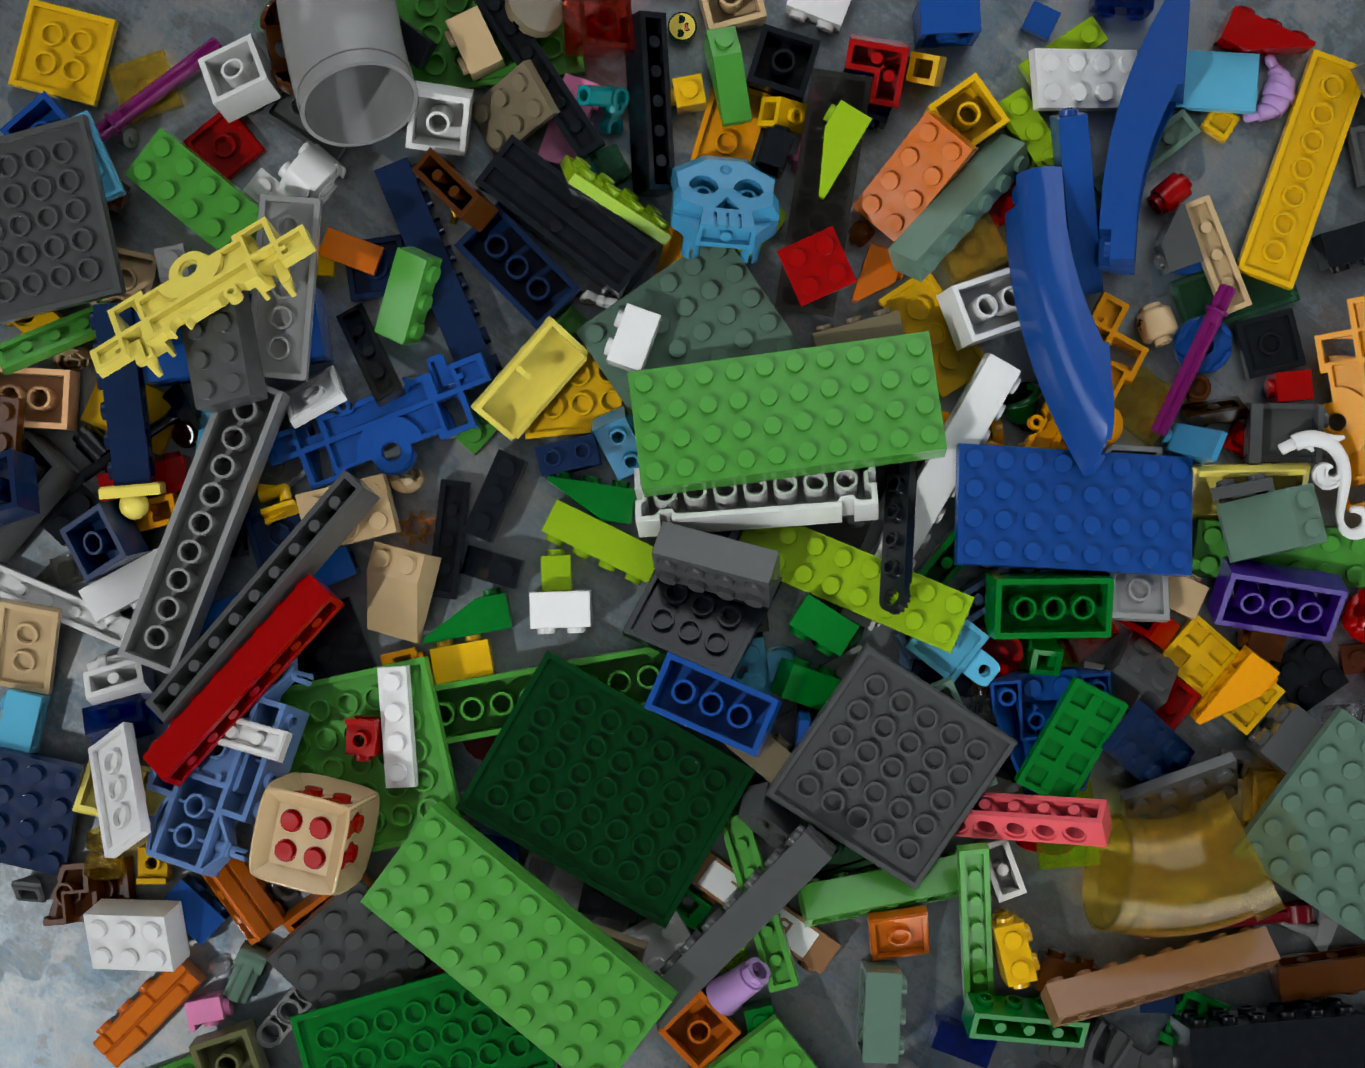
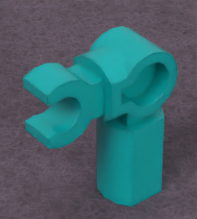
[576,84,629,134]

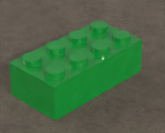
[984,572,1114,639]

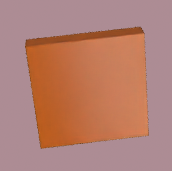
[867,905,930,962]

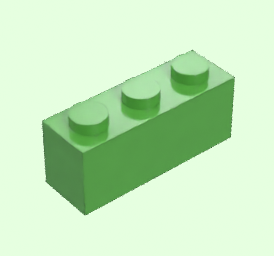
[374,246,442,345]

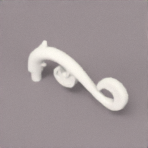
[1277,430,1365,540]

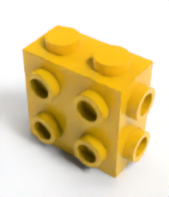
[991,909,1040,989]

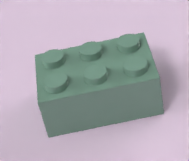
[857,959,907,1064]

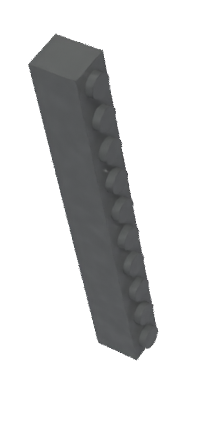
[145,470,380,724]

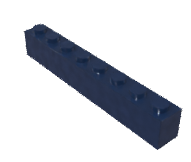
[374,157,503,392]

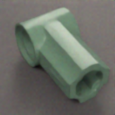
[223,940,270,1004]

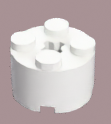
[278,140,346,205]

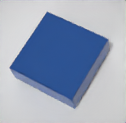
[1021,0,1061,42]

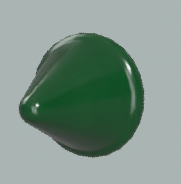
[1003,382,1042,432]

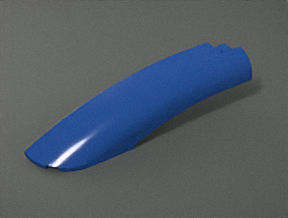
[1098,0,1190,275]
[1005,166,1114,476]

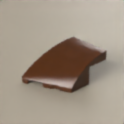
[43,856,136,926]

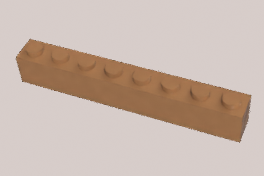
[1040,926,1281,1028]

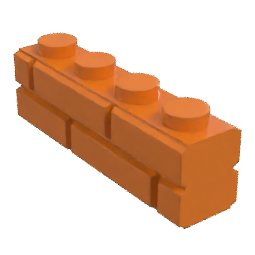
[202,853,285,945]
[93,958,207,1068]

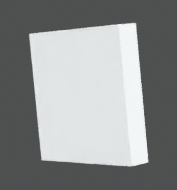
[284,365,347,429]

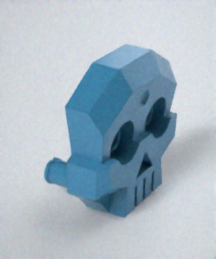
[671,155,779,263]

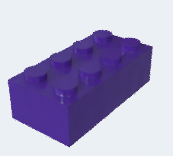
[1207,556,1349,643]

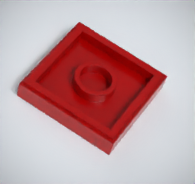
[183,112,267,181]

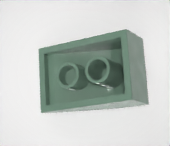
[1216,483,1328,563]

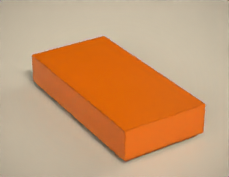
[318,227,385,276]

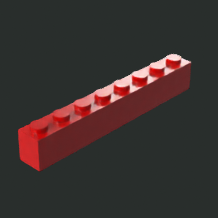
[142,573,345,787]

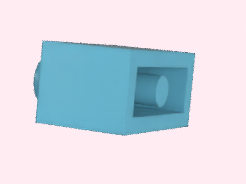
[0,688,51,754]

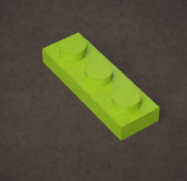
[1017,15,1109,87]

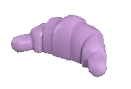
[1242,54,1296,123]

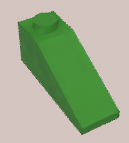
[703,26,752,127]

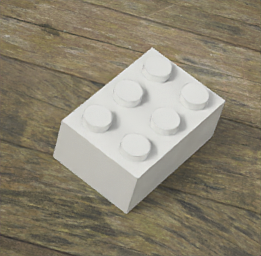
[936,267,1021,351]
[83,899,190,972]

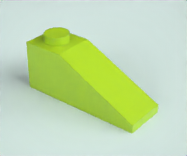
[818,100,872,200]

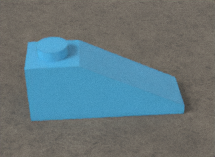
[1160,423,1228,464]

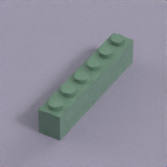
[888,132,1030,282]

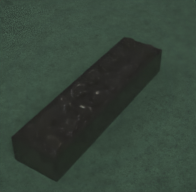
[775,68,873,317]

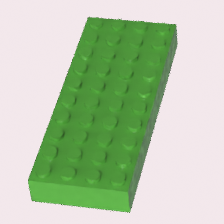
[627,331,947,497]
[360,801,678,1068]

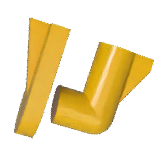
[257,483,299,526]

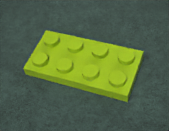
[559,154,672,246]

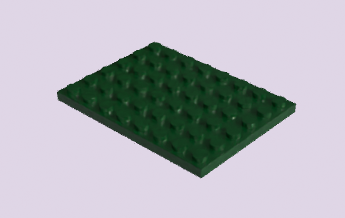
[455,650,755,929]

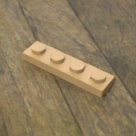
[1185,194,1252,314]

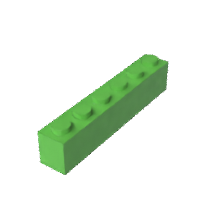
[797,850,959,928]

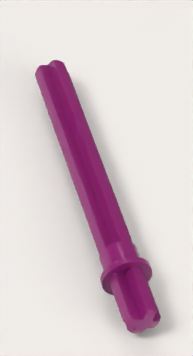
[96,37,222,142]
[1151,284,1236,436]

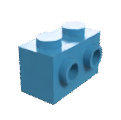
[592,406,639,480]

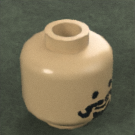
[1135,301,1178,348]

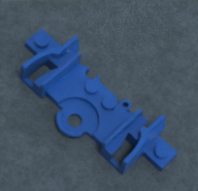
[269,352,493,491]

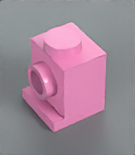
[184,990,234,1032]

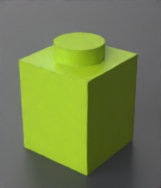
[541,549,573,592]

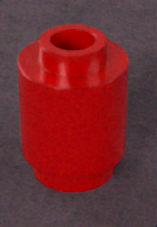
[1147,172,1192,216]

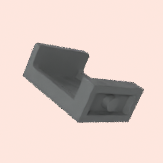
[1243,402,1329,464]

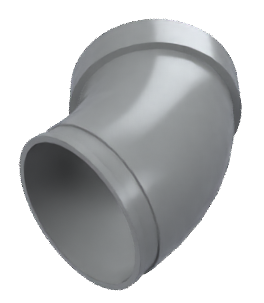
[276,0,418,147]

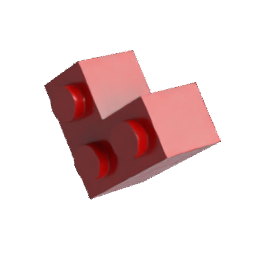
[844,33,911,108]

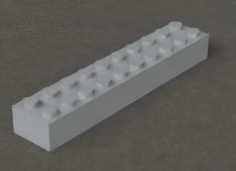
[117,385,292,675]

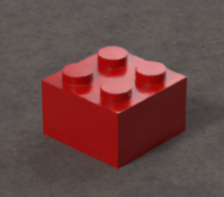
[777,226,857,307]

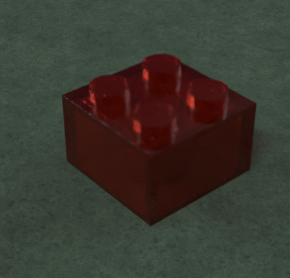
[561,0,635,60]

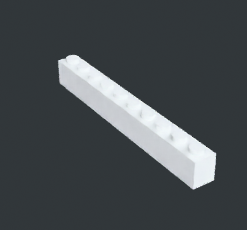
[838,353,1021,631]

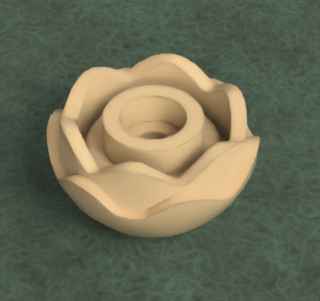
[53,344,91,372]
[387,467,425,493]

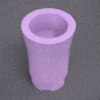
[706,957,771,1016]

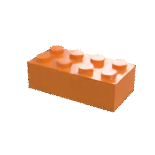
[852,110,979,242]

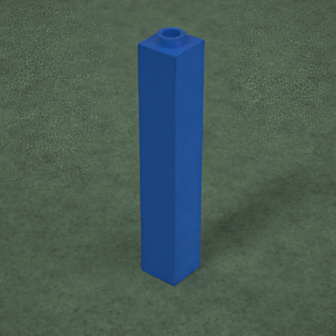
[1049,107,1104,295]

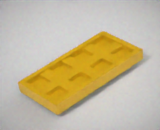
[1160,614,1286,736]

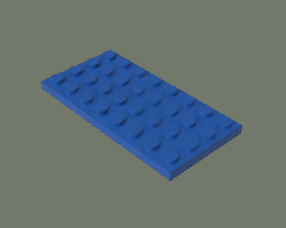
[954,443,1193,577]

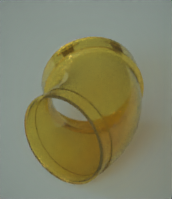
[1082,790,1286,938]

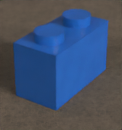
[163,874,230,945]

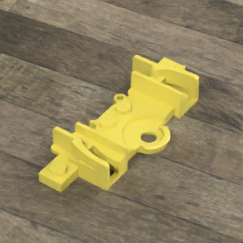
[89,216,317,379]

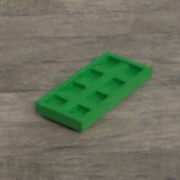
[1014,676,1129,798]

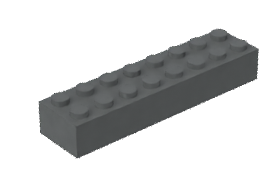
[654,823,837,1029]

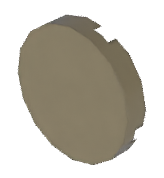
[505,0,563,38]

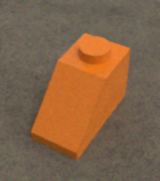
[849,243,904,305]

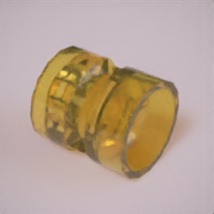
[84,827,125,880]

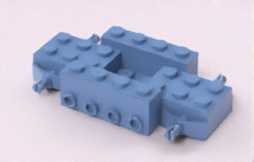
[145,658,314,877]

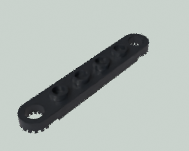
[879,461,917,615]

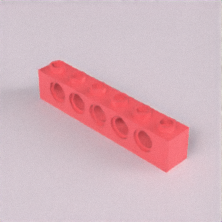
[954,792,1112,847]

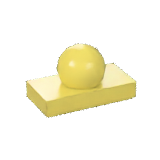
[98,481,167,520]

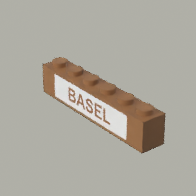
[689,850,841,975]

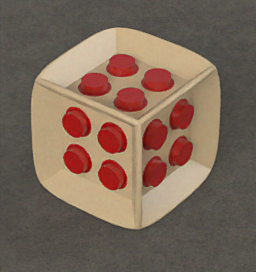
[249,772,380,895]

